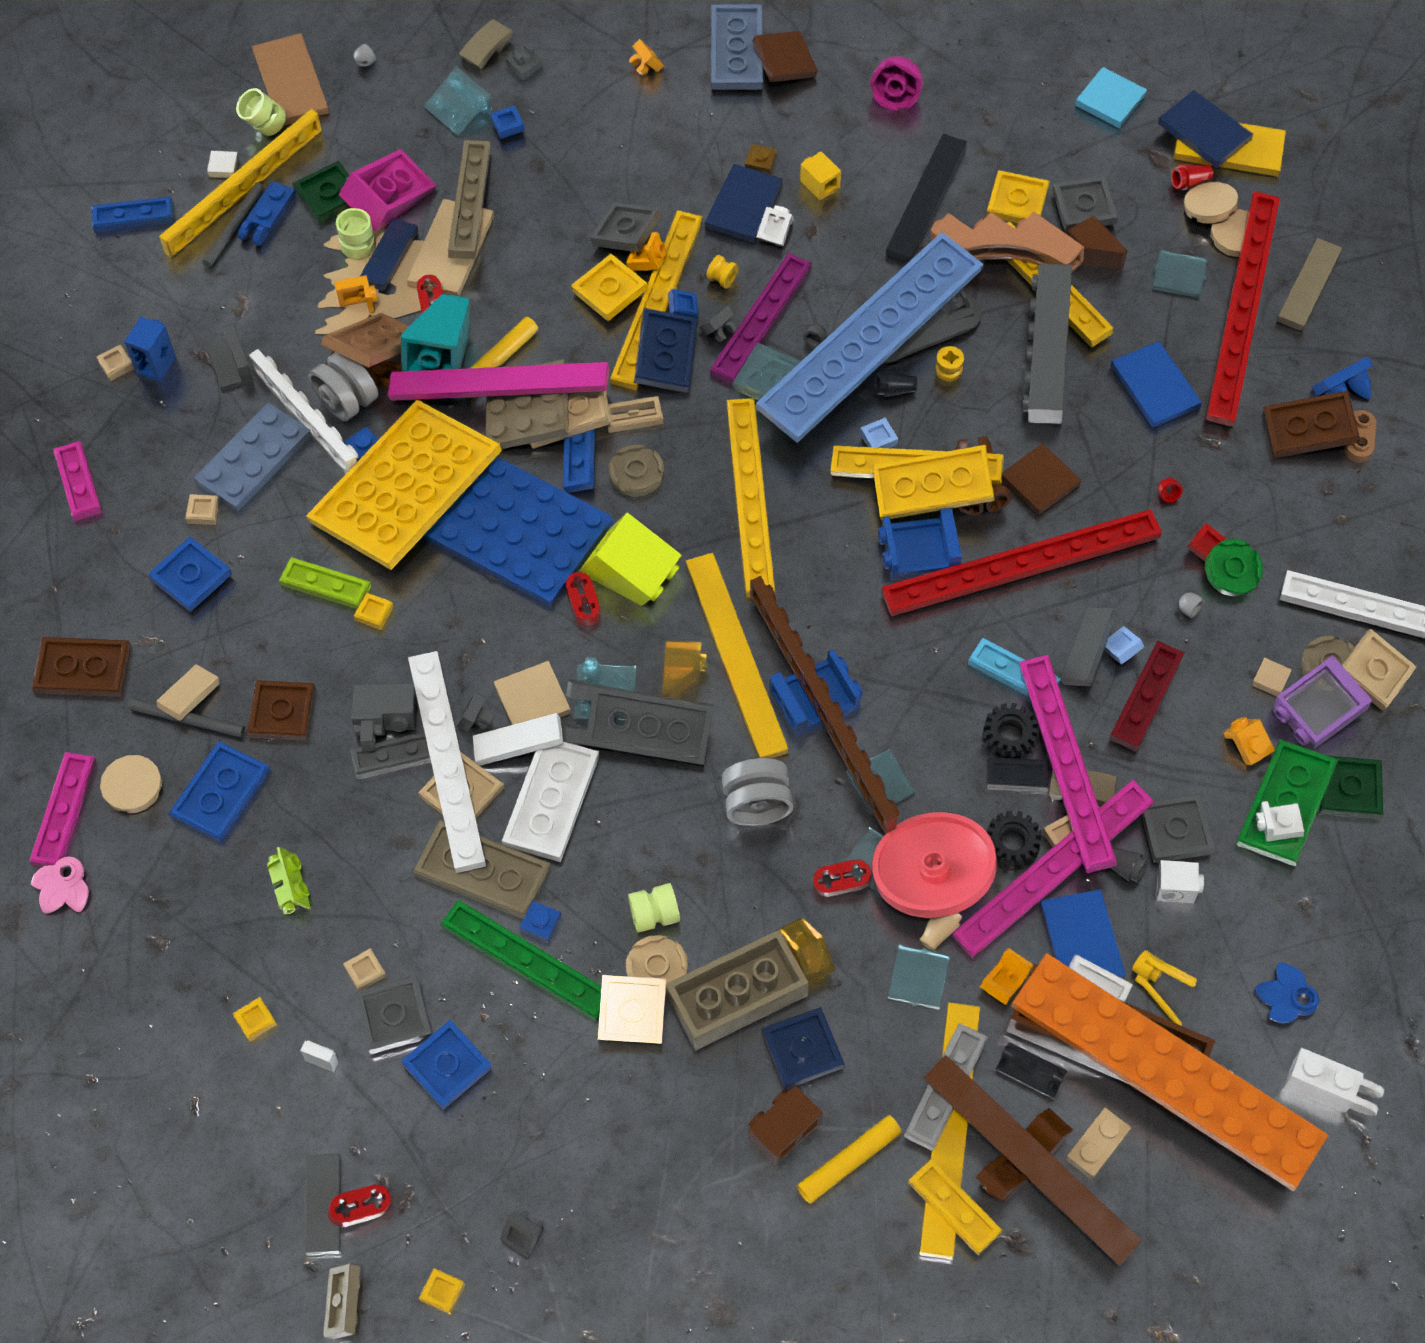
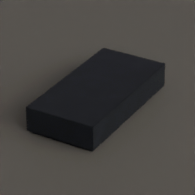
[987,757,1048,792]

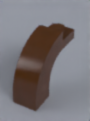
[976,1108,1073,1201]

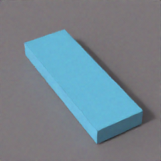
[968,638,1060,697]

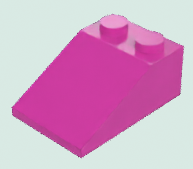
[339,149,437,232]

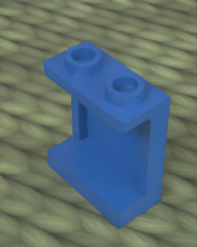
[878,508,962,580]
[769,649,863,738]

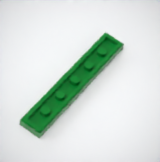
[440,900,602,1022]

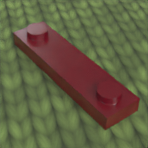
[1109,641,1185,752]

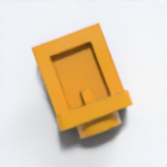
[626,232,666,271]
[334,275,378,313]
[1223,717,1275,765]
[980,948,1033,1005]

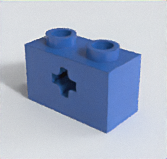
[124,317,176,382]

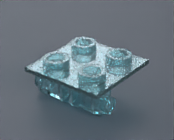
[424,66,492,136]
[574,657,636,720]

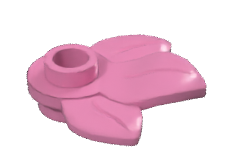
[31,856,89,914]

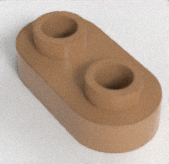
[1344,410,1377,463]

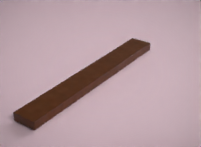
[924,1055,1142,1266]

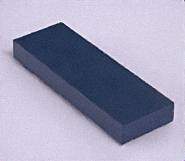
[360,218,418,291]

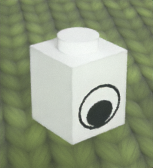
[1156,860,1204,903]

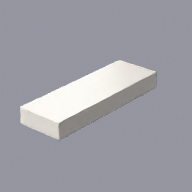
[473,713,563,766]

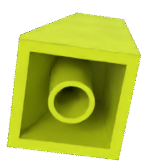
[579,512,682,606]

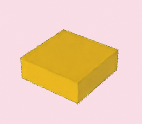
[354,593,394,630]
[232,997,277,1042]
[419,1268,465,1315]

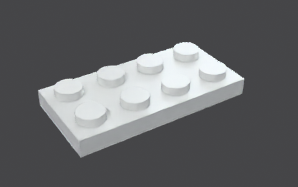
[502,742,599,862]

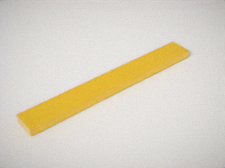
[159,109,322,258]
[610,210,703,391]
[727,398,775,598]
[686,553,789,759]
[919,1002,980,1260]

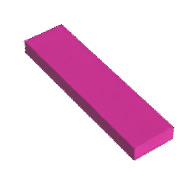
[29,752,96,867]

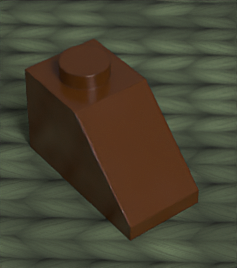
[1067,215,1128,270]

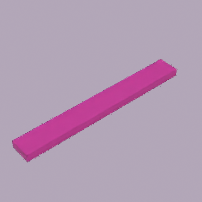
[388,362,610,401]
[1019,655,1117,873]
[951,780,1154,959]

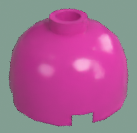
[870,56,923,111]

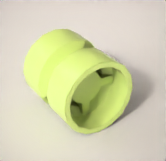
[236,88,286,136]
[336,208,375,259]
[628,883,680,933]

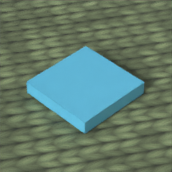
[1075,67,1147,129]

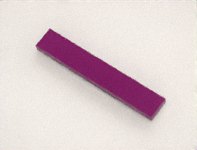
[710,253,812,385]

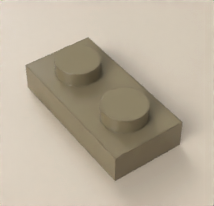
[323,1264,360,1339]

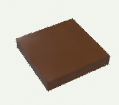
[752,31,818,82]
[1002,443,1081,516]
[247,680,316,741]

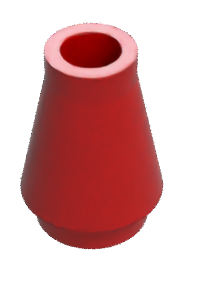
[1171,164,1213,191]

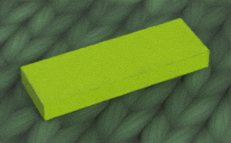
[279,557,372,609]

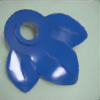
[1255,962,1319,1023]

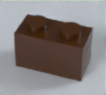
[748,1085,823,1166]

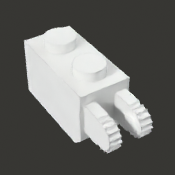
[1284,1048,1384,1116]

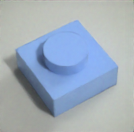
[860,418,898,448]
[1104,626,1144,665]

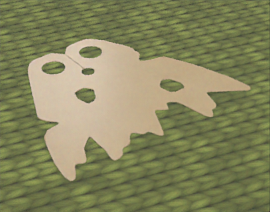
[315,214,424,334]

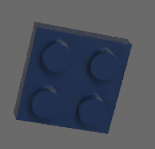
[761,1007,845,1089]

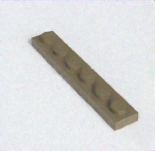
[448,140,491,259]

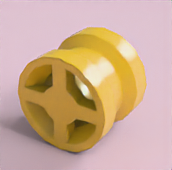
[706,255,739,289]
[935,346,964,381]

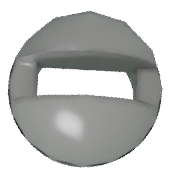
[354,44,376,67]
[1179,592,1204,618]

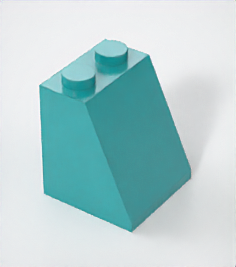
[401,294,470,372]

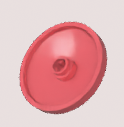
[872,812,997,918]

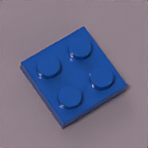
[148,536,232,612]
[401,1020,492,1110]

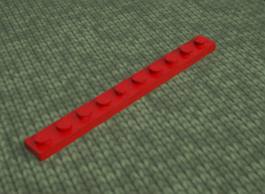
[1205,191,1280,427]
[881,509,1162,616]

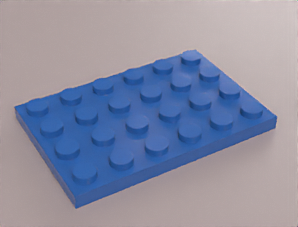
[422,457,613,608]

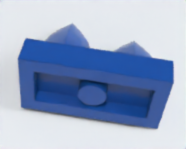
[1312,356,1373,400]

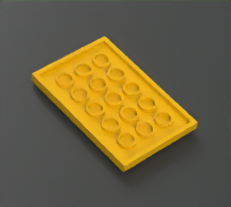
[306,400,502,570]

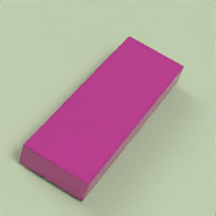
[53,441,102,521]

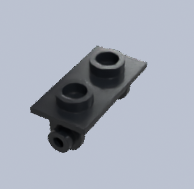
[995,1042,1067,1099]

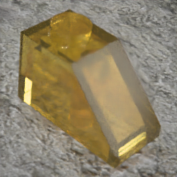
[662,641,707,698]
[775,918,836,983]

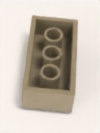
[666,930,809,1051]

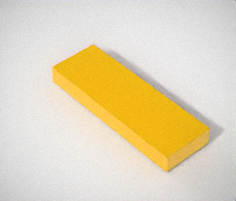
[908,1158,1003,1255]

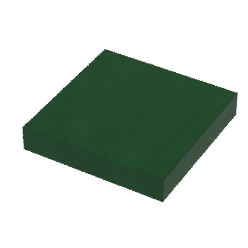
[292,160,351,224]
[1320,755,1384,819]

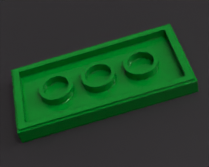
[1237,740,1338,867]

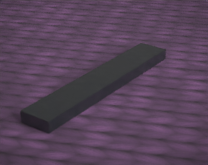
[886,133,967,263]

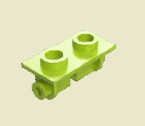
[267,847,311,914]

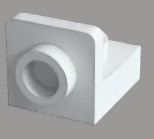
[757,206,794,247]
[1256,801,1304,842]

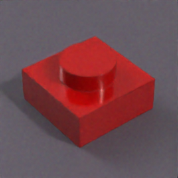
[1187,523,1227,561]

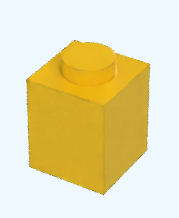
[800,151,841,201]

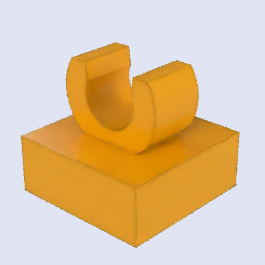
[629,39,665,75]

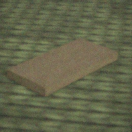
[413,820,551,919]

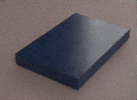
[1158,90,1253,168]
[705,164,783,243]
[633,308,697,393]

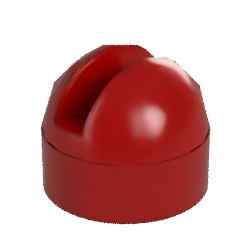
[1158,477,1183,503]

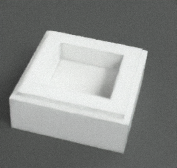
[207,151,239,178]
[300,1041,339,1072]

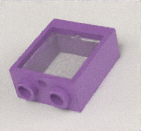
[1273,655,1373,751]

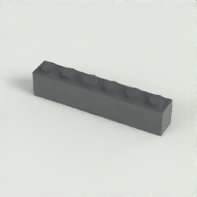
[1023,264,1072,424]

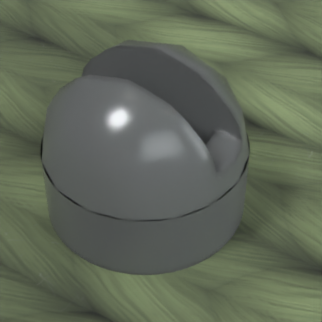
[803,324,827,348]

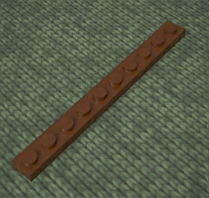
[750,576,899,834]

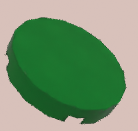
[1205,538,1263,597]

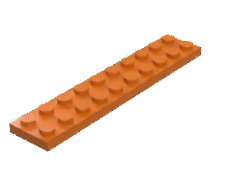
[1011,953,1329,1191]

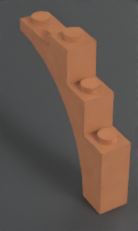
[924,211,1084,273]

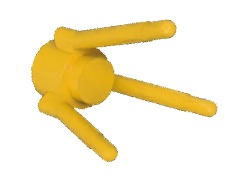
[1132,950,1197,1026]

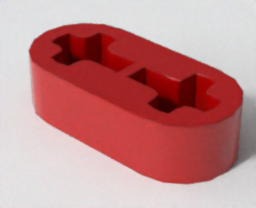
[417,274,444,313]
[566,572,600,626]
[813,859,872,897]
[328,1184,391,1227]

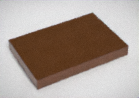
[1263,391,1360,458]
[31,637,131,697]

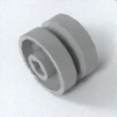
[308,352,378,422]
[722,758,793,826]

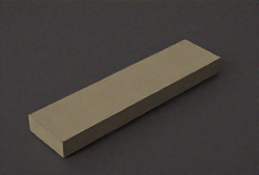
[1277,238,1342,331]

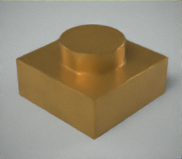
[745,144,777,174]

